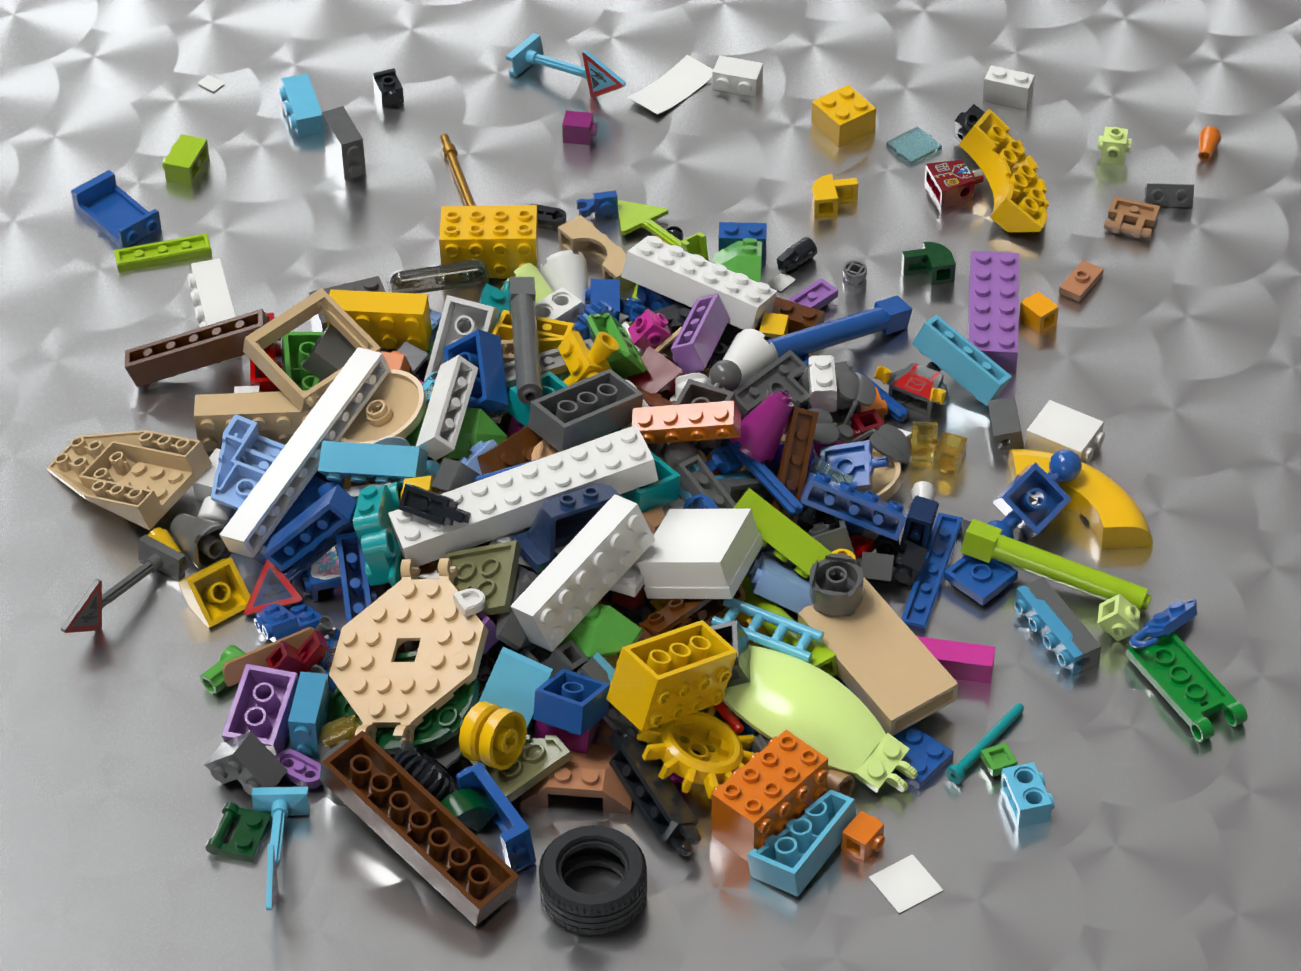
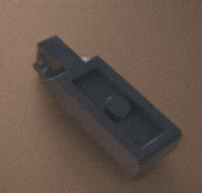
[398,484,471,526]

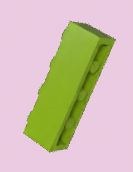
[733,488,833,579]

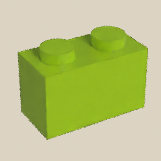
[162,134,209,186]

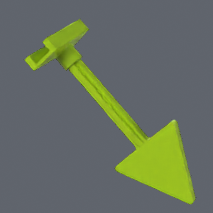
[618,200,709,261]

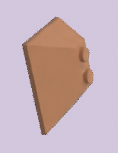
[521,743,633,814]

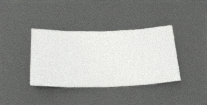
[628,55,713,114]

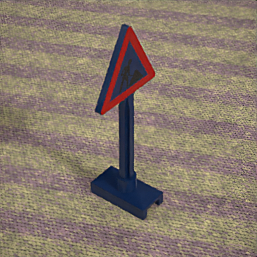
[244,505,356,616]

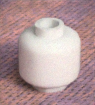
[198,496,235,525]

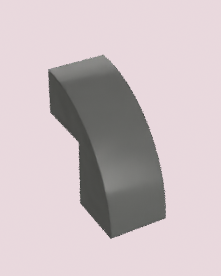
[520,640,589,676]

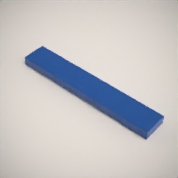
[901,513,964,634]

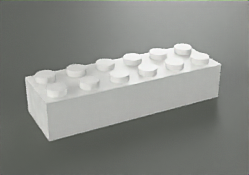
[621,236,777,330]
[510,495,655,652]

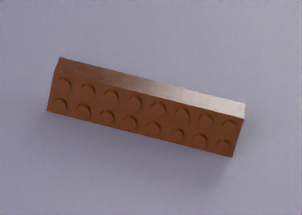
[319,730,520,926]

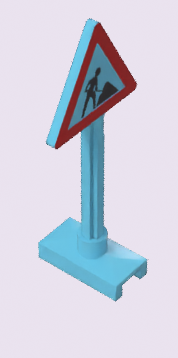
[506,33,626,98]
[252,787,310,910]

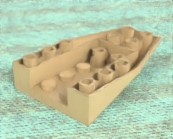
[47,430,212,530]

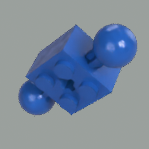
[986,449,1082,539]

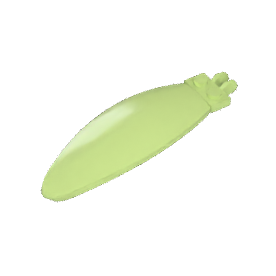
[722,645,918,793]

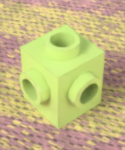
[1098,127,1132,165]
[1097,594,1140,641]

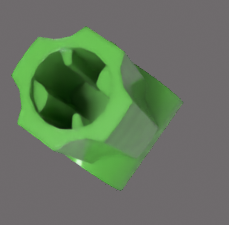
[200,645,246,694]

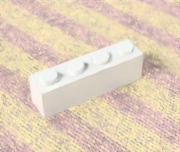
[416,355,478,460]

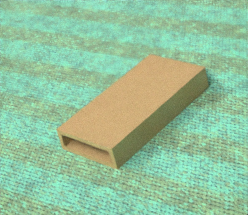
[798,578,958,736]

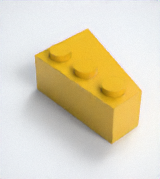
[492,310,575,353]

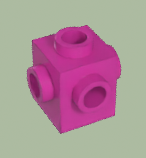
[628,309,671,351]

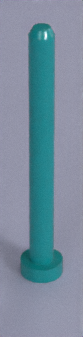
[945,703,1024,784]

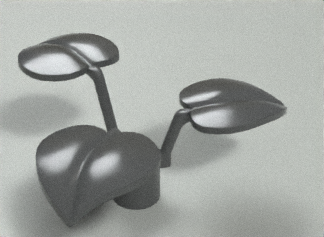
[809,371,910,464]

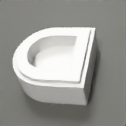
[453,588,485,617]

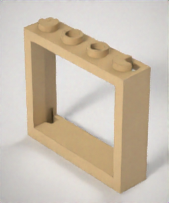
[243,288,381,412]

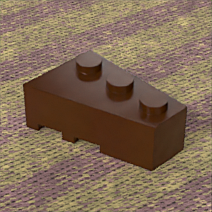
[477,424,544,475]

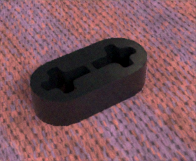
[530,204,567,231]

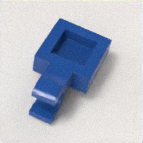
[577,190,618,218]
[620,297,646,322]
[704,446,742,475]

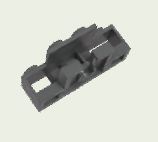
[733,350,811,420]

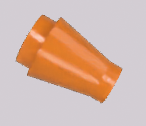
[1198,126,1221,161]

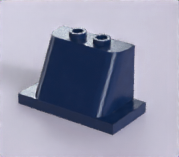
[510,484,621,573]

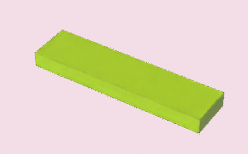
[113,233,212,272]

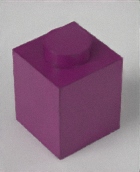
[562,110,597,145]

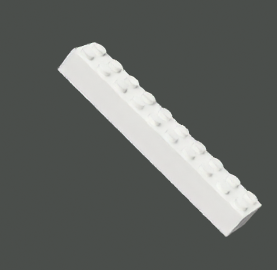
[388,425,658,567]

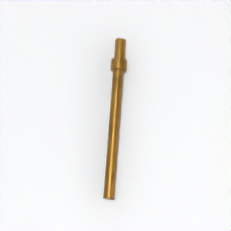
[440,134,476,206]

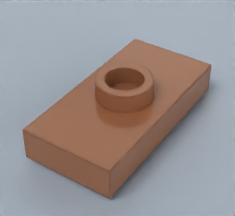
[1059,260,1104,302]

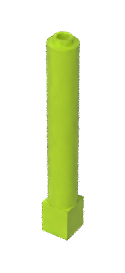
[960,519,1152,612]
[742,574,838,677]

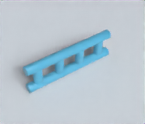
[711,598,824,663]

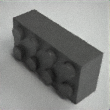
[528,369,644,452]

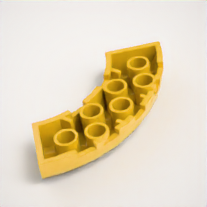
[1008,449,1153,549]

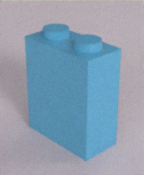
[288,672,330,759]

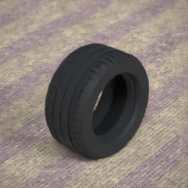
[539,825,647,935]

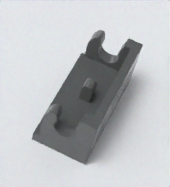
[988,396,1025,450]

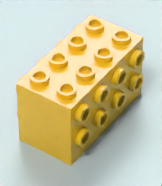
[439,205,538,280]
[606,620,738,732]

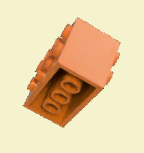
[711,730,829,862]

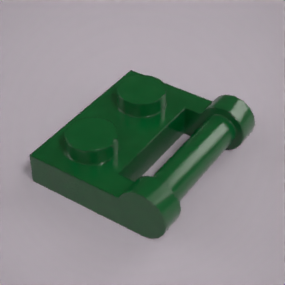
[205,802,272,863]

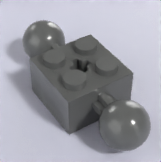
[664,360,742,470]

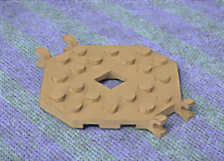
[329,558,488,746]

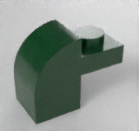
[901,242,956,285]
[440,788,497,832]

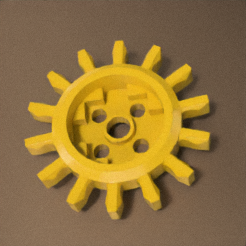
[637,706,755,799]

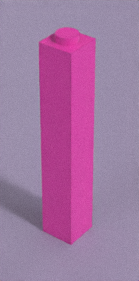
[917,636,995,684]

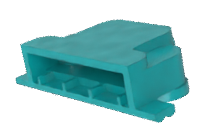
[353,482,404,587]

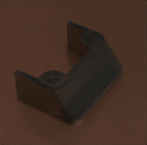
[387,259,489,296]

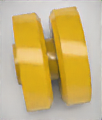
[459,701,527,770]

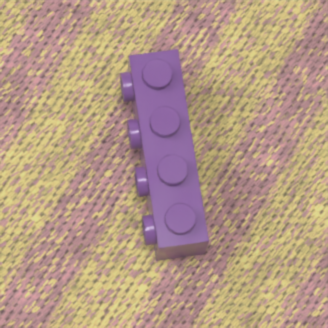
[671,294,730,374]

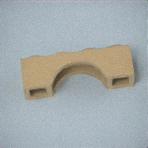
[558,215,636,293]

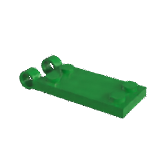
[1126,632,1248,742]

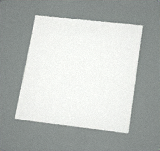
[869,854,943,913]

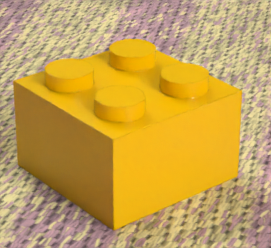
[811,84,876,147]

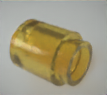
[320,715,360,749]

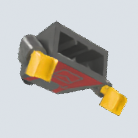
[873,362,949,418]

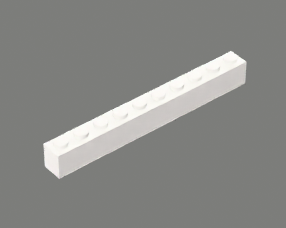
[220,347,390,558]

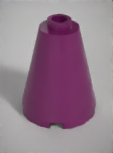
[729,390,794,464]

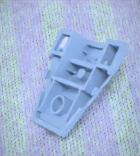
[211,414,285,510]

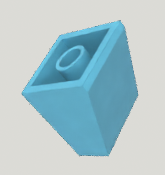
[479,647,553,733]

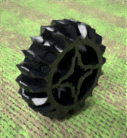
[393,743,459,802]

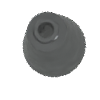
[170,514,235,570]

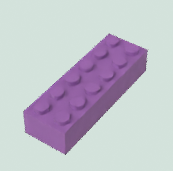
[968,251,1019,374]

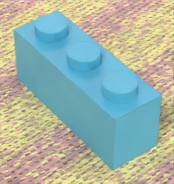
[278,73,324,138]

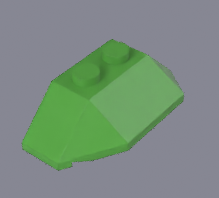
[713,238,762,282]
[586,313,647,378]
[405,408,507,459]
[556,603,643,660]

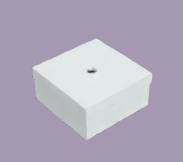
[637,509,764,599]

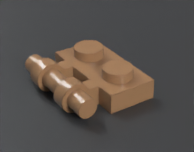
[1104,196,1160,239]

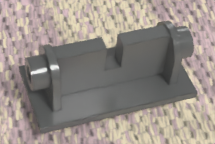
[1145,183,1194,207]

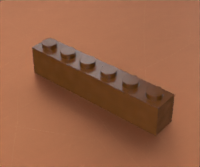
[124,309,274,387]

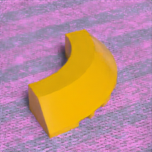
[958,109,1049,232]

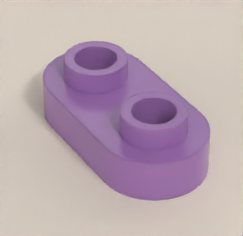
[275,749,323,789]

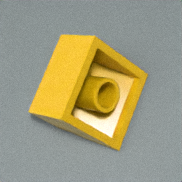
[177,557,251,628]

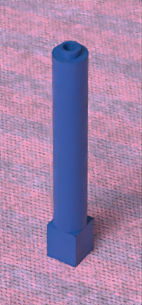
[766,295,913,358]

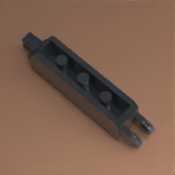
[609,729,701,857]

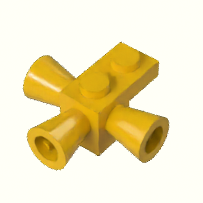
[558,330,619,386]

